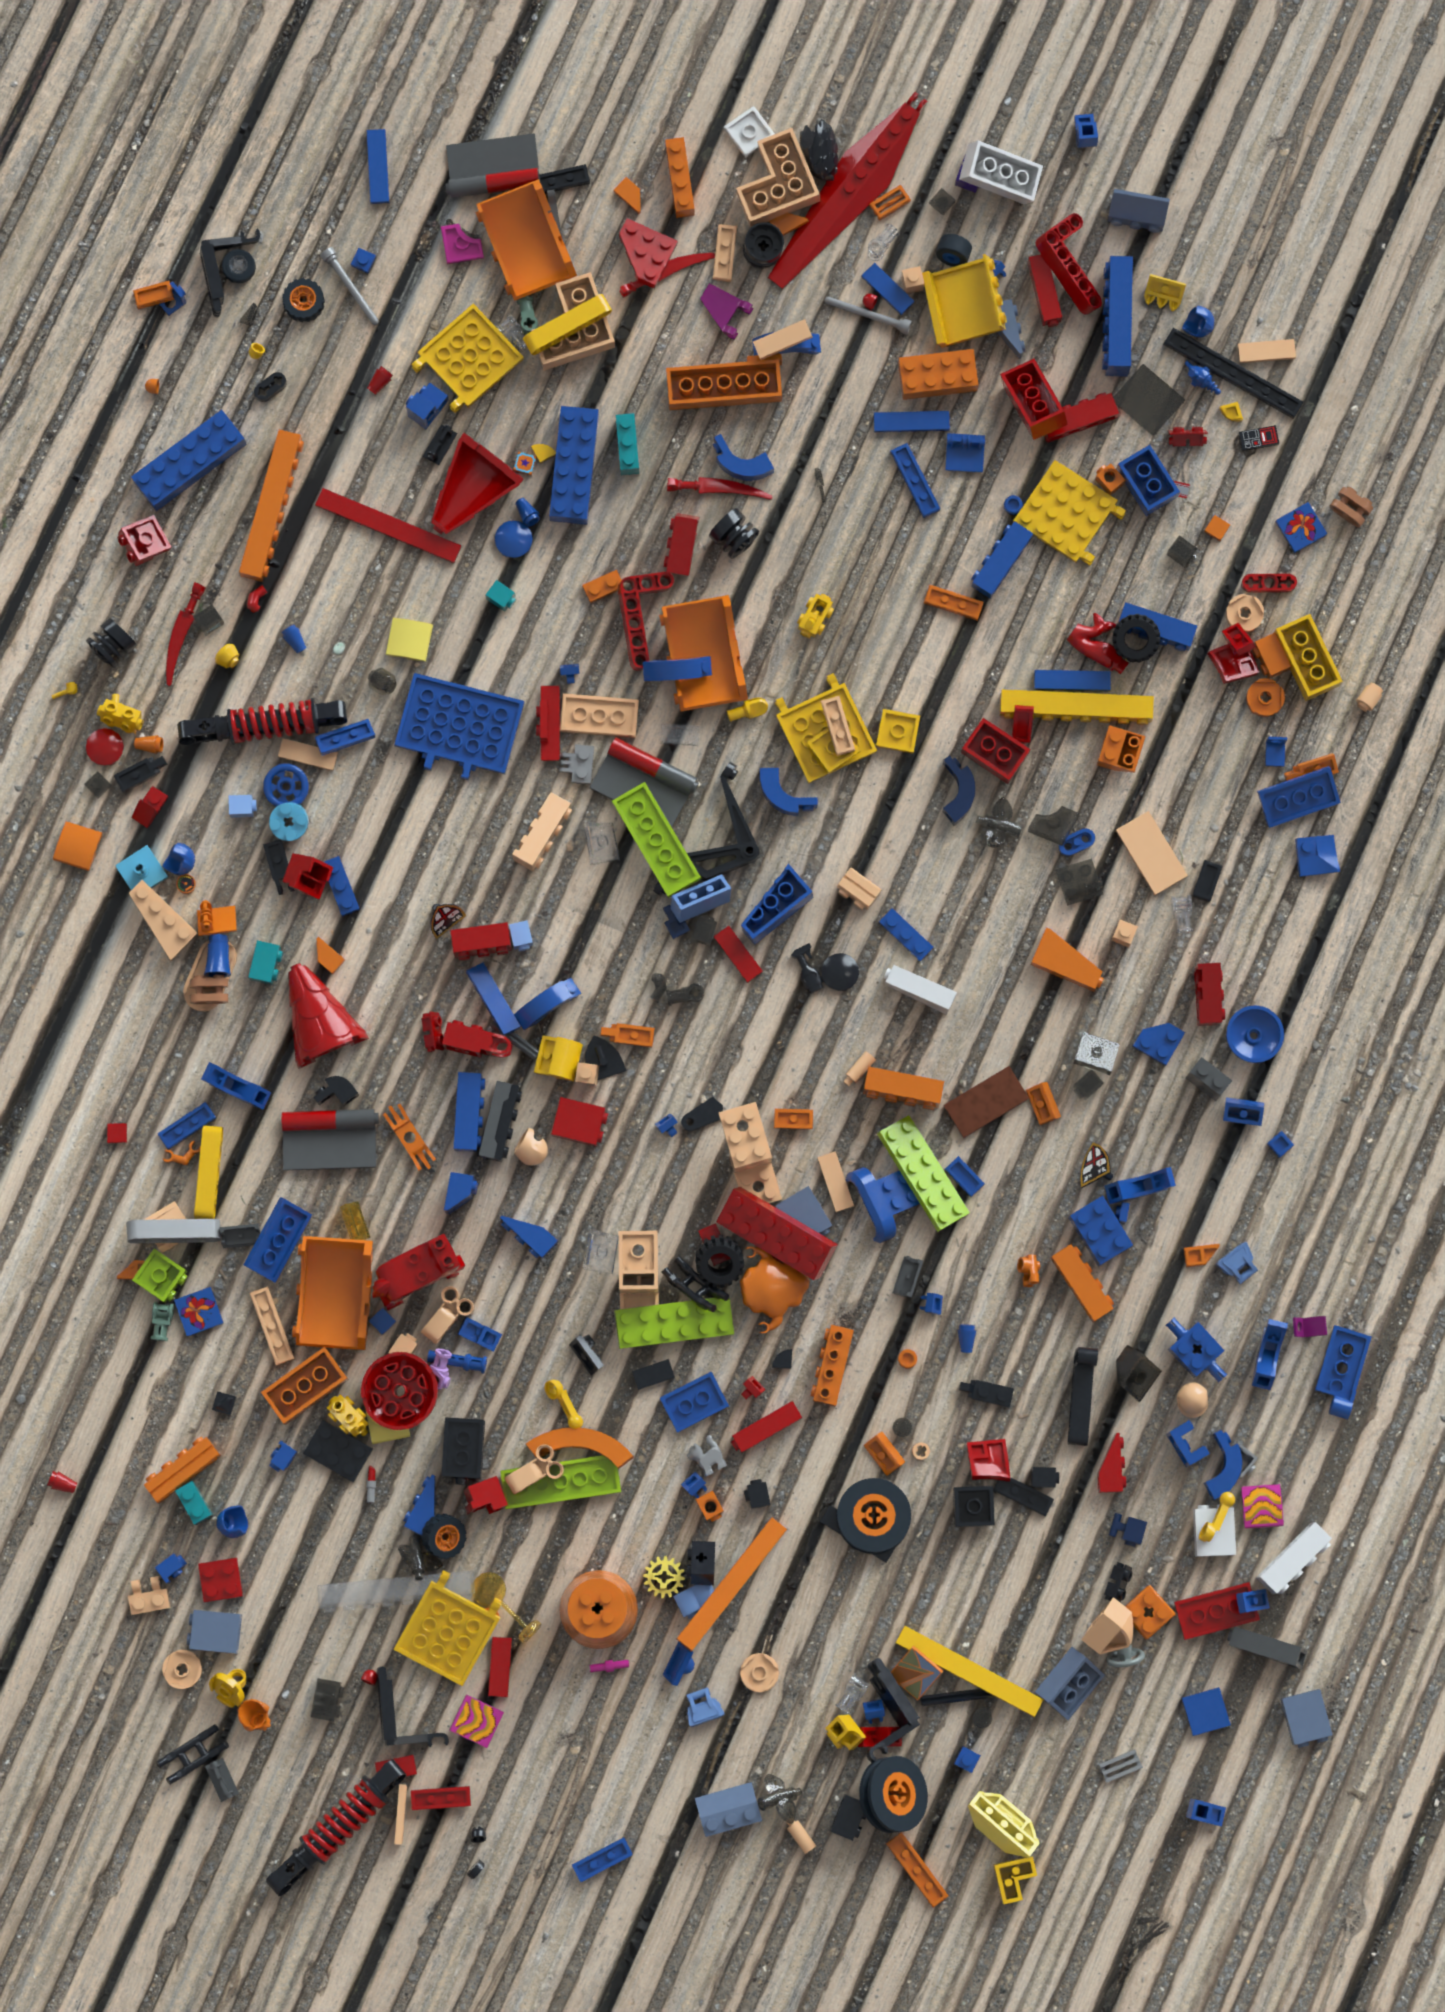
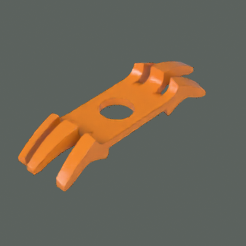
[383,1104,436,1170]

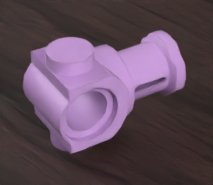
[430,1349,452,1390]

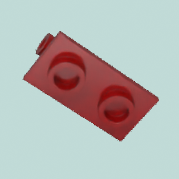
[1168,427,1208,447]
[421,1011,444,1052]

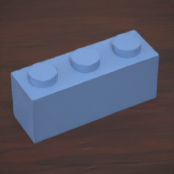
[671,875,731,923]

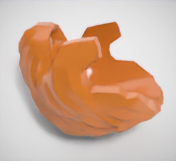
[238,1699,271,1732]

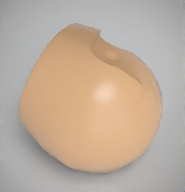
[514,1128,548,1166]
[1177,1382,1208,1418]

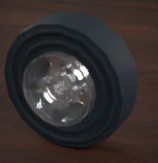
[222,249,256,284]

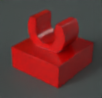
[741,1376,766,1400]

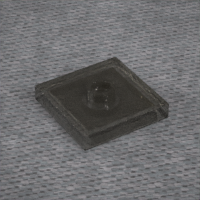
[1074,1032,1120,1075]

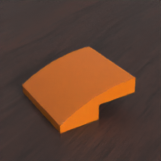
[53,821,102,871]

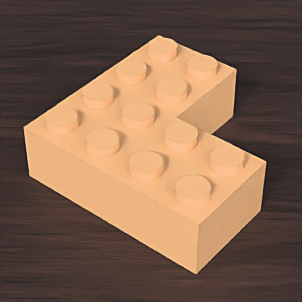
[736,128,820,228]
[531,272,615,371]

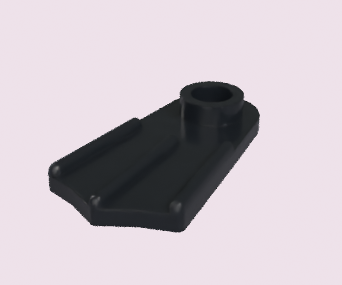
[681,1097,723,1131]

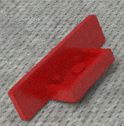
[536,686,560,761]

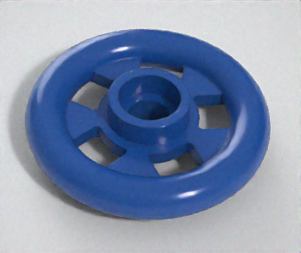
[263,763,309,807]

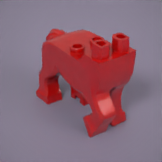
[372,1233,465,1311]

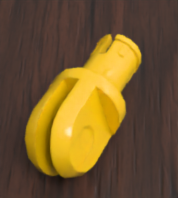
[726,697,768,722]

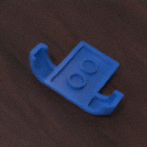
[845,1167,920,1243]

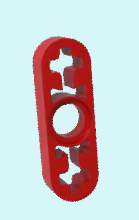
[1241,574,1297,593]

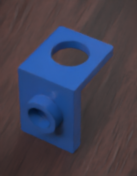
[159,281,187,316]
[1265,736,1287,767]

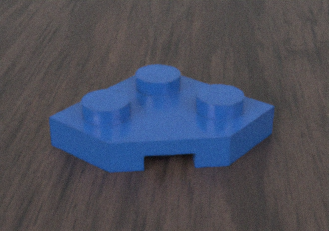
[1133,1023,1185,1066]

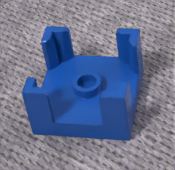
[1166,1420,1210,1467]

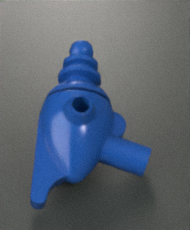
[1185,361,1221,395]

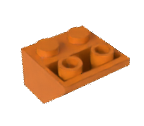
[1097,725,1146,773]

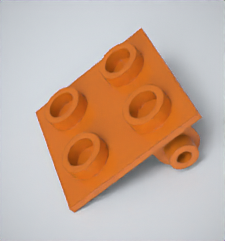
[197,900,237,936]

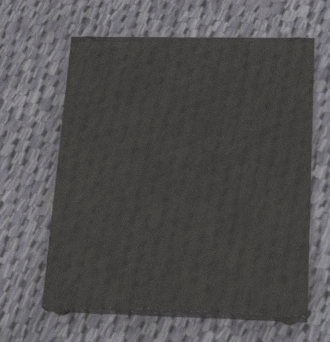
[1113,364,1185,436]

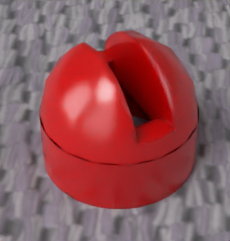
[862,294,878,310]
[361,1670,377,1686]

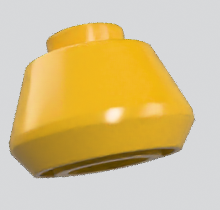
[215,644,239,668]

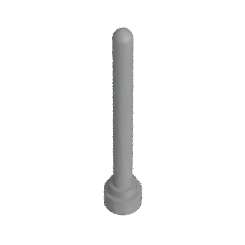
[320,247,379,325]
[824,297,912,335]

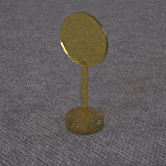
[472,1572,542,1643]

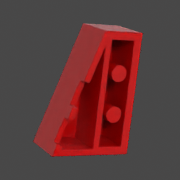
[663,513,700,576]
[1194,963,1225,1026]

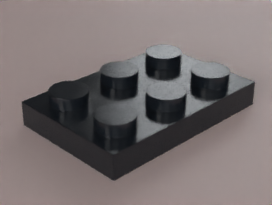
[303,1420,373,1483]

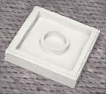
[724,106,775,158]

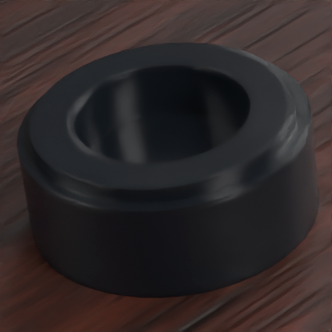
[467,1859,485,1879]

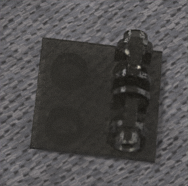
[1055,858,1104,906]

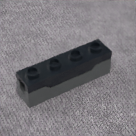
[479,1081,522,1162]

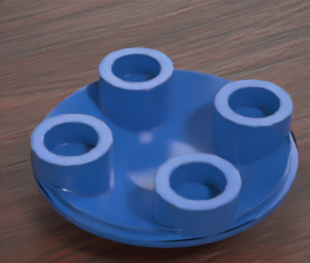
[495,521,532,558]

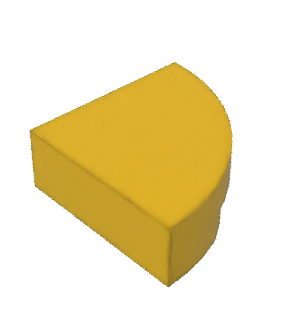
[1219,402,1243,422]
[531,444,556,464]

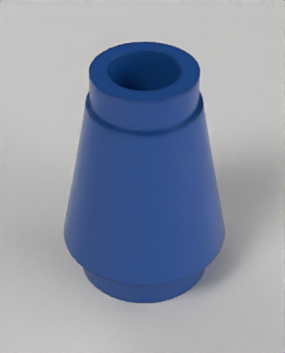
[515,498,540,527]
[281,624,307,654]
[957,1324,977,1353]

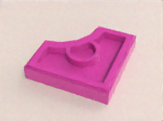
[441,224,484,265]

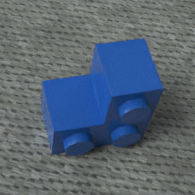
[406,383,449,429]

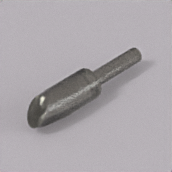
[815,468,826,503]

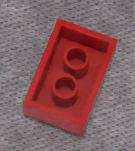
[961,718,1031,784]
[450,922,512,961]

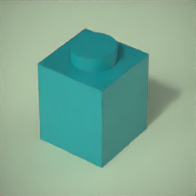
[485,580,516,612]

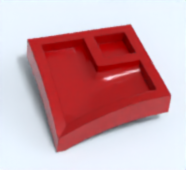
[1207,644,1260,684]
[966,1439,1010,1481]

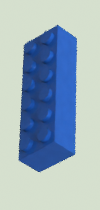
[1102,256,1133,377]
[549,406,599,525]
[131,410,247,511]

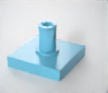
[115,845,169,890]

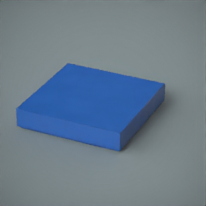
[1181,1687,1231,1736]

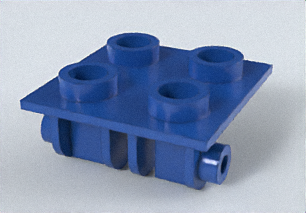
[945,433,985,472]

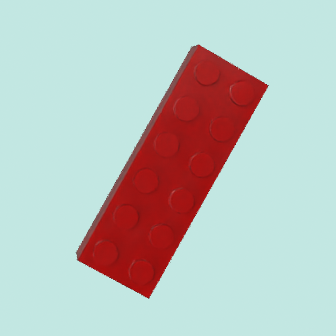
[716,1187,838,1280]

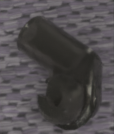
[650,973,667,1002]

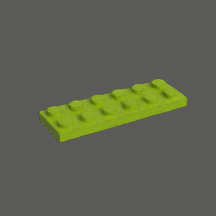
[612,782,702,898]
[877,1115,970,1232]
[614,1297,734,1349]
[500,1455,621,1510]

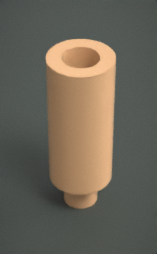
[843,1051,876,1087]
[785,1816,816,1854]

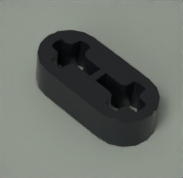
[254,372,287,402]

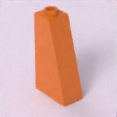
[1030,927,1104,992]

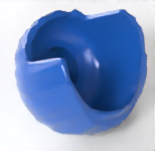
[1182,305,1215,338]
[162,843,195,875]
[216,1505,248,1538]

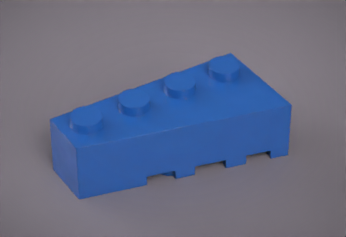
[741,863,814,945]

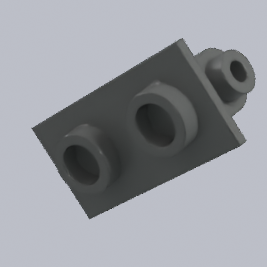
[205,1758,239,1802]

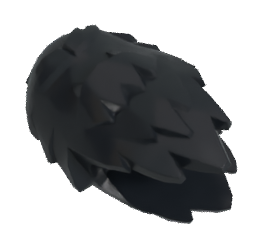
[800,119,838,181]

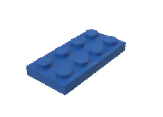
[1257,766,1341,828]
[243,1197,312,1283]

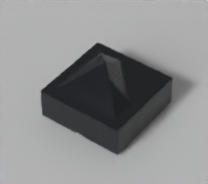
[212,1391,236,1416]

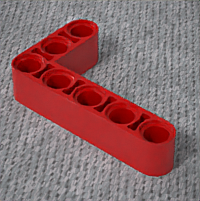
[1035,213,1102,315]
[618,572,674,671]

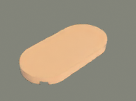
[183,941,237,1012]

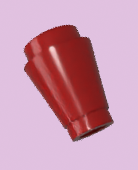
[367,366,393,395]
[47,1471,77,1493]

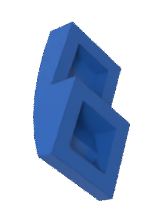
[457,1317,502,1352]

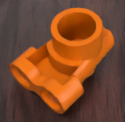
[1017,1255,1040,1287]

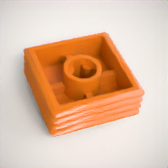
[1125,1585,1175,1639]

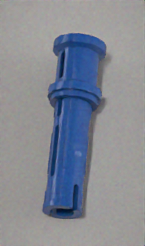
[427,1350,487,1374]

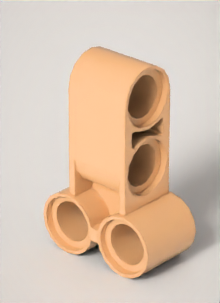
[421,1286,475,1345]
[504,1444,564,1495]

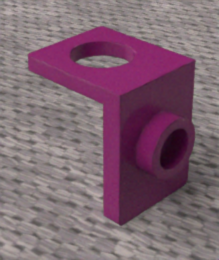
[1293,1316,1327,1338]

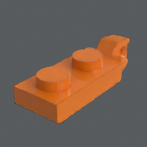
[1284,753,1339,781]
[600,1023,655,1048]

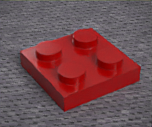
[198,1558,243,1603]

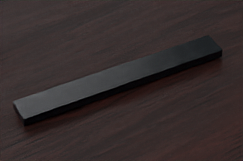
[1163,327,1303,419]

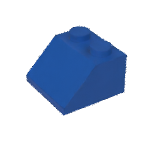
[444,1172,478,1214]

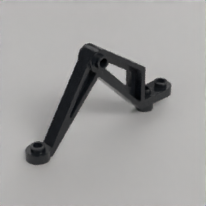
[653,762,759,896]

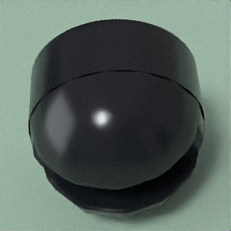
[470,1826,486,1843]

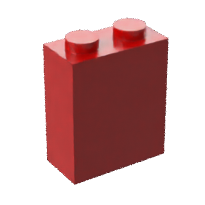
[551,1097,608,1147]

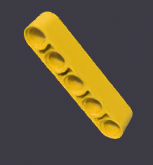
[523,294,612,355]
[194,1125,223,1219]

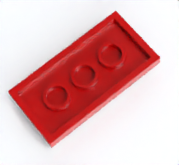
[1174,1582,1260,1640]

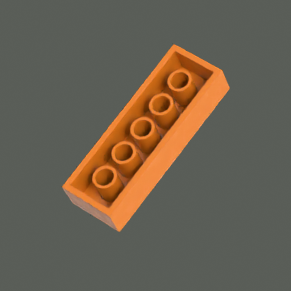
[666,359,782,410]

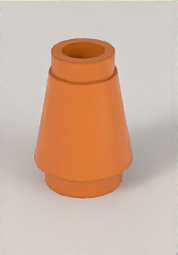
[134,735,164,754]

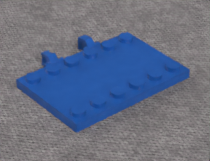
[394,673,525,780]

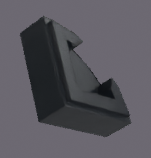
[772,1349,792,1369]

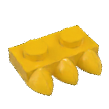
[1144,274,1186,312]

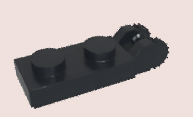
[263,839,295,895]

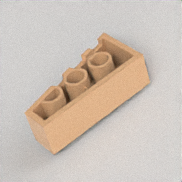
[512,792,572,872]
[129,880,198,961]

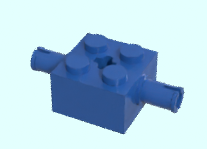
[1165,1317,1227,1383]

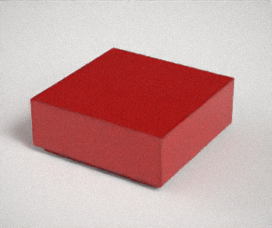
[107,1123,127,1144]

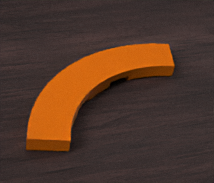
[526,1427,634,1469]

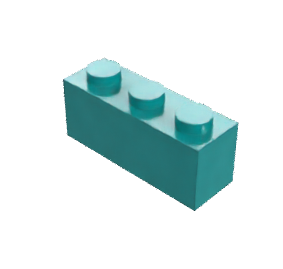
[616,413,639,476]

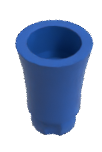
[204,934,231,978]

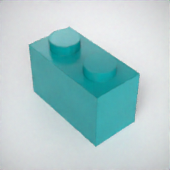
[248,940,283,985]
[175,1481,213,1525]

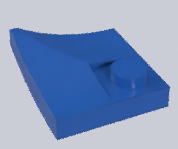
[1295,835,1340,877]

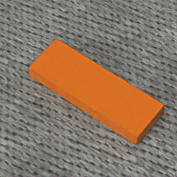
[924,585,984,621]

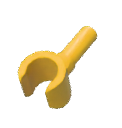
[51,682,77,699]

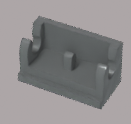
[220,1224,261,1249]
[893,1256,923,1299]

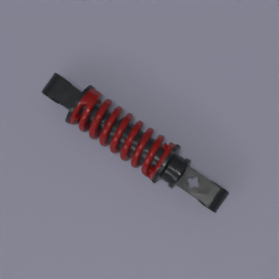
[177,698,348,745]
[266,1759,406,1897]

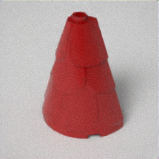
[431,433,524,535]
[288,963,369,1069]

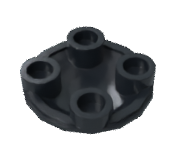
[821,953,859,991]

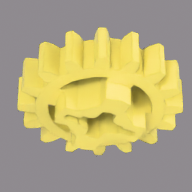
[643,1556,685,1599]

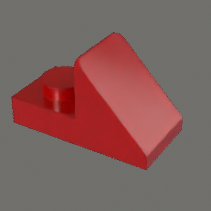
[1222,623,1255,657]
[131,786,169,829]

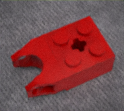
[442,1020,513,1058]

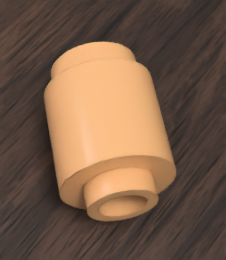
[1356,683,1383,712]

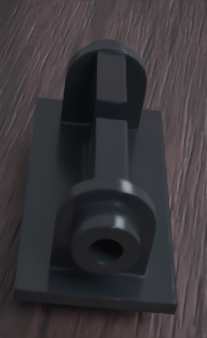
[423,424,458,465]
[1104,1562,1133,1602]

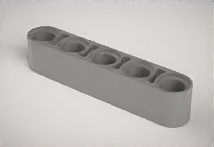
[126,1219,221,1243]

